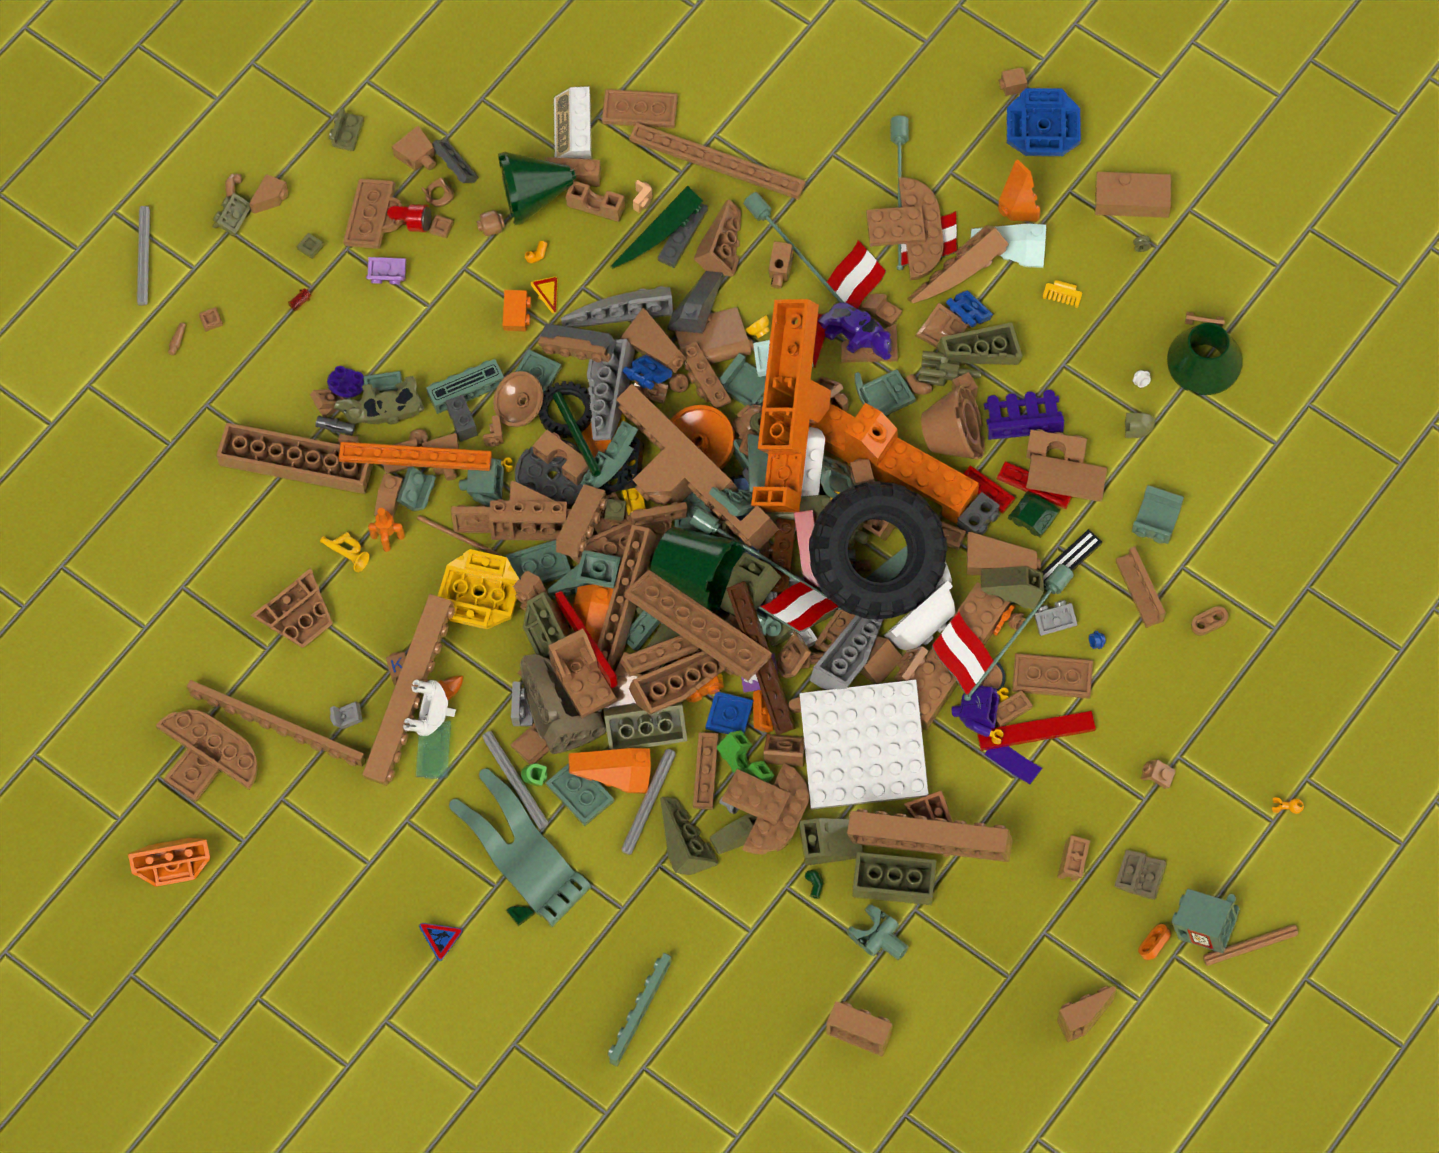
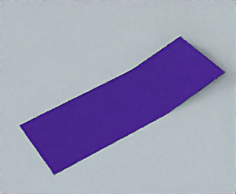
[984,746,1042,784]

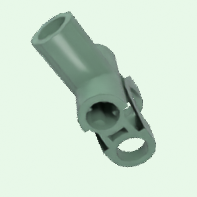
[847,905,909,961]

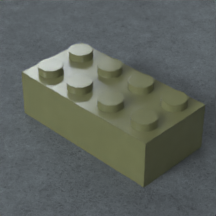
[604,701,687,750]
[853,852,936,905]

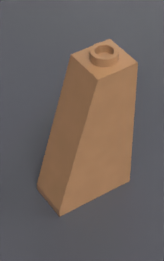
[621,308,686,373]
[967,532,1041,575]

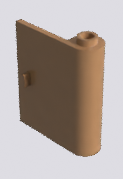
[675,307,754,370]

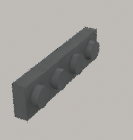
[658,203,708,268]

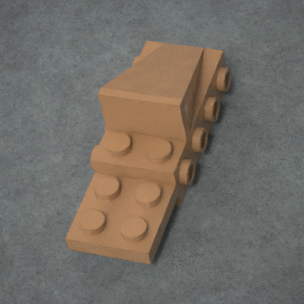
[451,481,571,541]

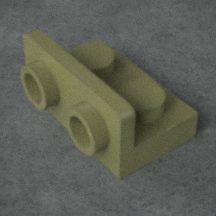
[329,108,364,151]
[212,193,250,236]

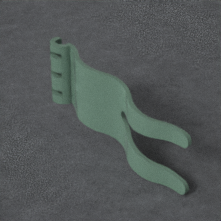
[449,769,591,927]

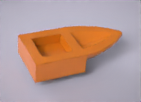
[438,676,463,701]

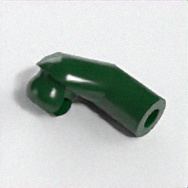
[805,870,824,899]

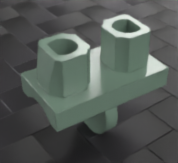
[756,611,781,636]

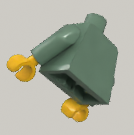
[459,457,513,507]

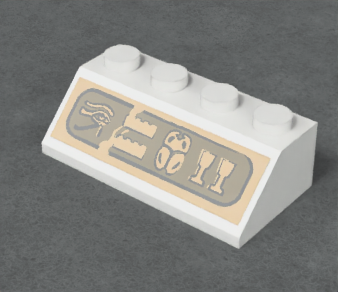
[554,87,591,159]

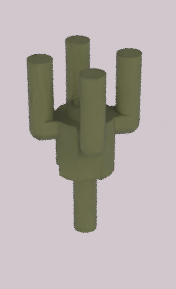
[919,351,981,386]

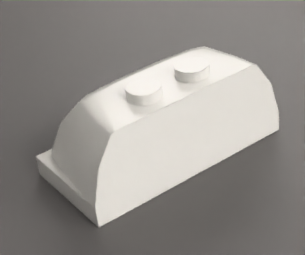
[801,427,825,496]
[884,581,955,650]

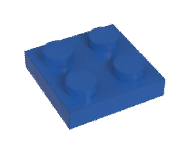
[706,692,753,734]

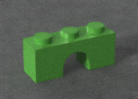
[716,730,774,783]

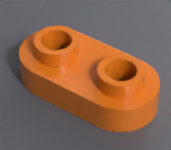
[1138,924,1171,960]

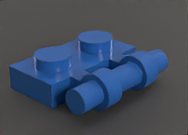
[946,290,993,328]
[623,355,672,390]

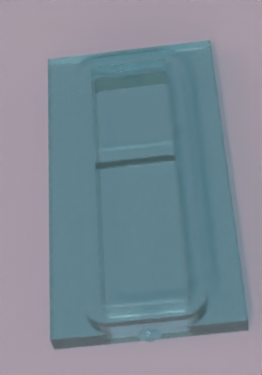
[416,721,451,779]

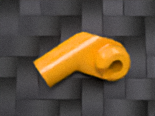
[524,241,548,263]

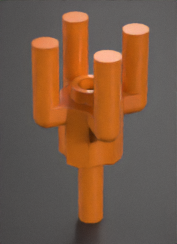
[368,508,405,552]

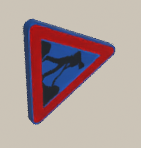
[419,923,462,961]

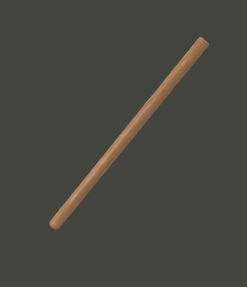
[417,515,502,556]

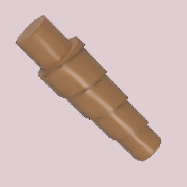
[168,323,186,355]

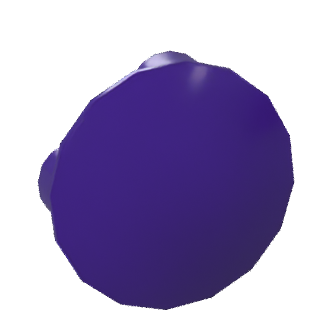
[327,366,364,398]

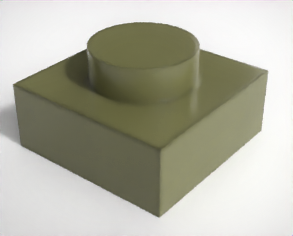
[297,233,323,259]
[604,499,626,521]

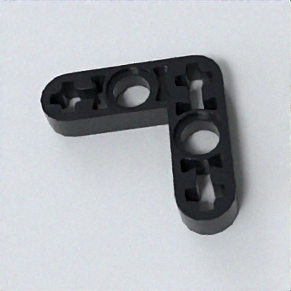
[598,437,644,493]

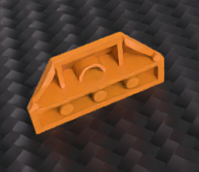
[128,838,210,887]

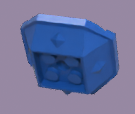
[1007,88,1081,156]

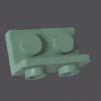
[396,467,436,511]

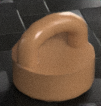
[669,373,688,393]

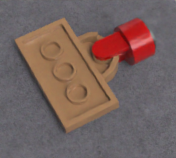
[343,179,431,249]

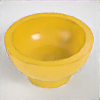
[745,315,770,339]

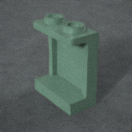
[719,353,766,406]

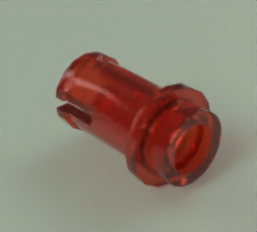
[288,288,312,311]

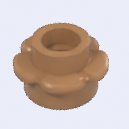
[1008,613,1026,631]

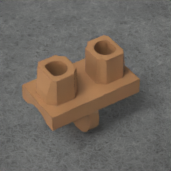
[634,381,669,403]

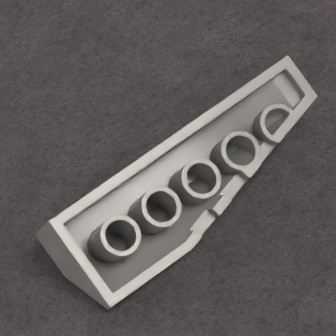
[561,287,673,328]
[587,339,635,441]
[810,616,883,690]

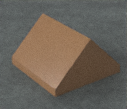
[860,636,902,684]
[764,734,805,767]

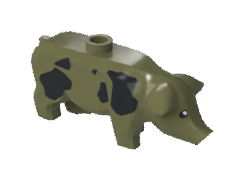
[334,376,424,424]

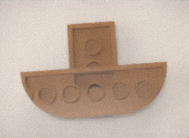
[866,177,944,281]
[570,492,672,567]
[156,710,257,802]
[722,763,809,854]

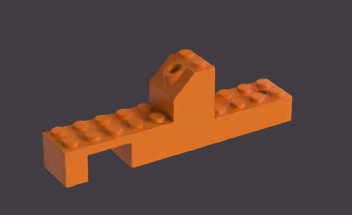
[751,299,831,512]
[809,403,979,524]

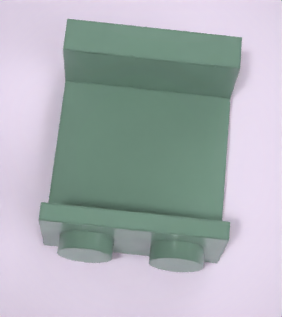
[1132,485,1184,544]

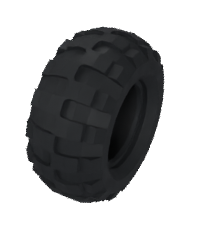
[808,481,948,620]

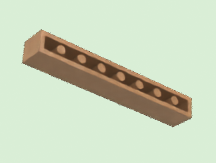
[597,525,657,672]

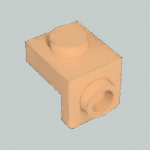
[633,180,653,213]

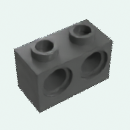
[445,394,478,442]
[957,492,1000,535]

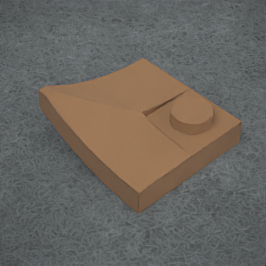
[915,303,969,349]

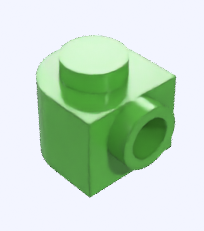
[521,764,547,786]

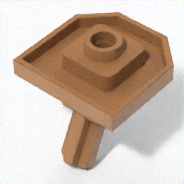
[776,631,825,678]

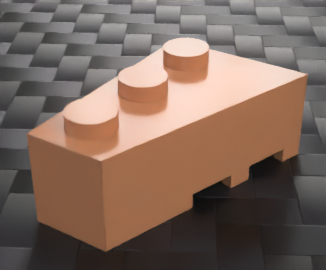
[904,791,953,857]

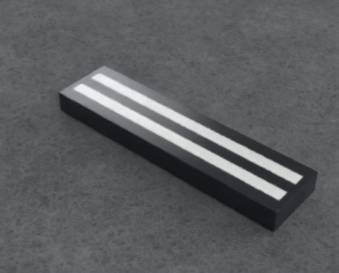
[1042,529,1102,592]

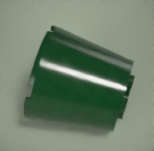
[651,527,744,613]

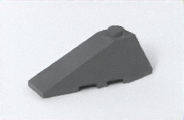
[667,271,723,333]

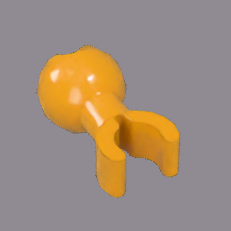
[1272,797,1304,814]

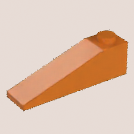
[998,160,1040,222]
[573,584,614,645]

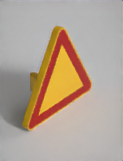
[531,276,558,314]

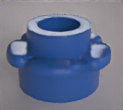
[1089,631,1105,649]

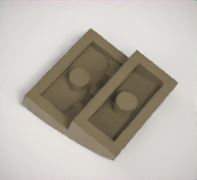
[1115,850,1167,900]

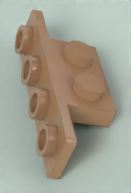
[680,342,731,409]

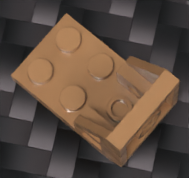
[548,629,616,718]

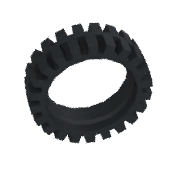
[539,381,592,438]

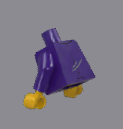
[952,685,1009,744]

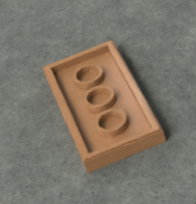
[602,89,678,128]
[1026,454,1107,502]
[1012,653,1093,699]

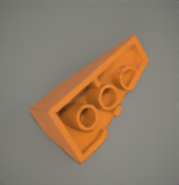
[568,748,651,794]

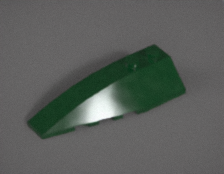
[610,185,703,269]

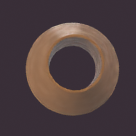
[921,385,985,460]

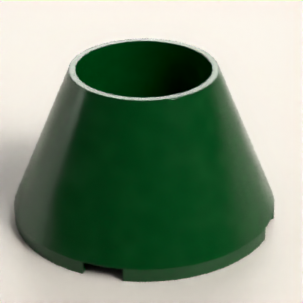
[1167,323,1242,395]

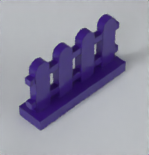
[984,390,1064,440]

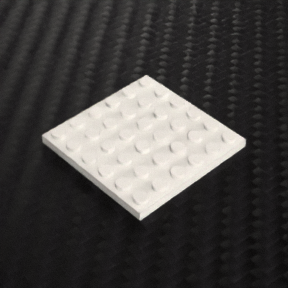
[800,680,929,810]

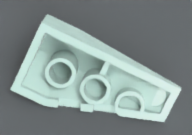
[971,224,1046,268]

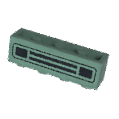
[426,359,504,414]

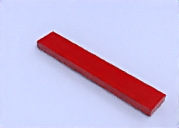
[555,591,618,689]
[977,711,1096,751]

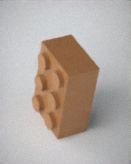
[826,1001,892,1056]

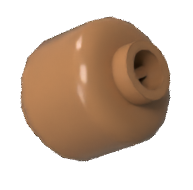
[477,210,505,236]

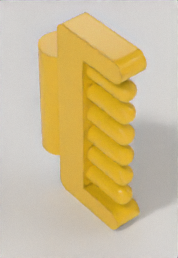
[1043,280,1082,308]

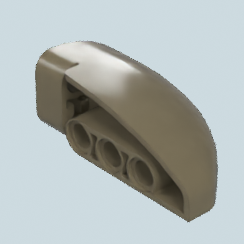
[520,654,607,754]

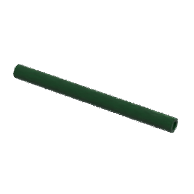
[553,392,601,477]

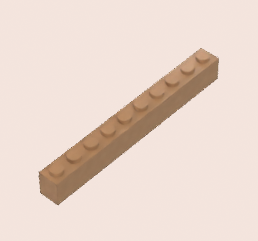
[362,594,455,786]

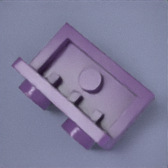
[366,257,406,284]

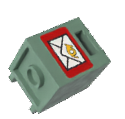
[1172,889,1240,953]

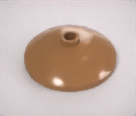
[493,371,543,427]

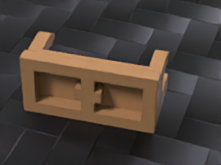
[1057,835,1090,881]

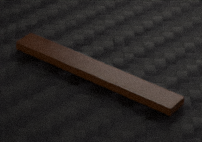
[726,581,796,735]

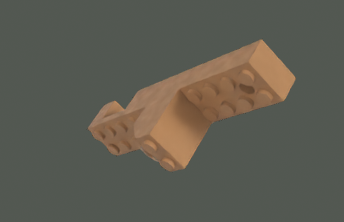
[616,384,779,551]

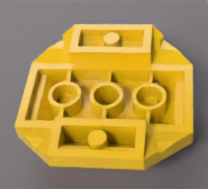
[438,549,520,629]

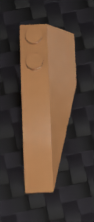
[907,225,1009,303]
[629,651,727,714]

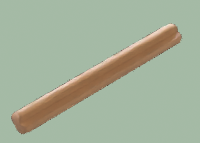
[1203,925,1298,966]

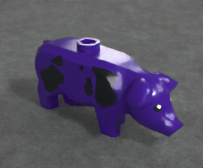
[818,302,892,360]

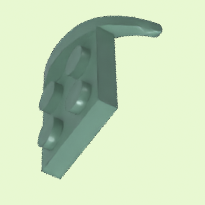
[855,369,916,416]
[820,455,854,498]

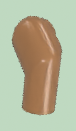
[225,173,242,197]
[906,374,932,395]

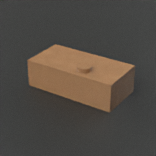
[1095,172,1171,218]

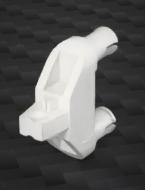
[403,680,456,736]

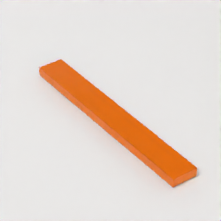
[339,442,492,471]

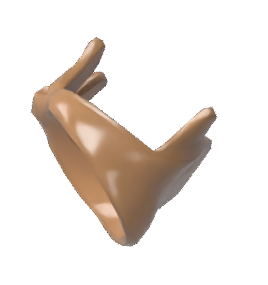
[422,177,454,207]

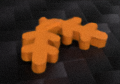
[993,604,1016,636]

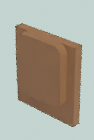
[510,724,550,764]

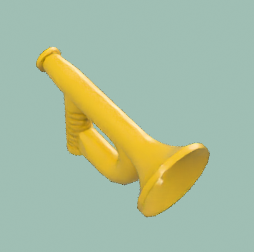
[320,532,369,573]

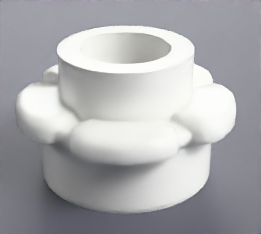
[1133,370,1151,388]

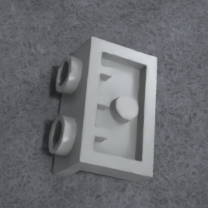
[1034,600,1077,636]
[511,682,533,726]

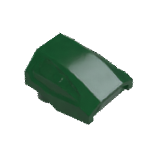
[1008,491,1060,538]

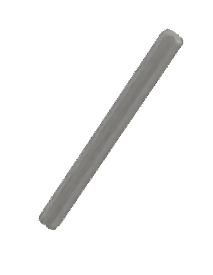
[137,206,150,306]
[482,731,548,829]
[622,749,675,855]

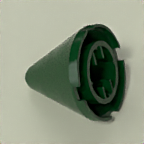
[498,152,576,226]

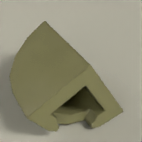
[1125,413,1155,438]

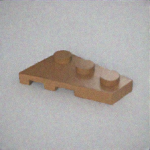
[841,325,898,362]

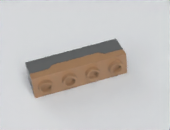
[538,323,617,363]

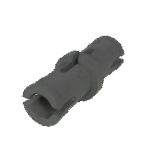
[316,415,355,436]

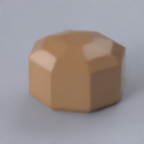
[409,429,428,447]

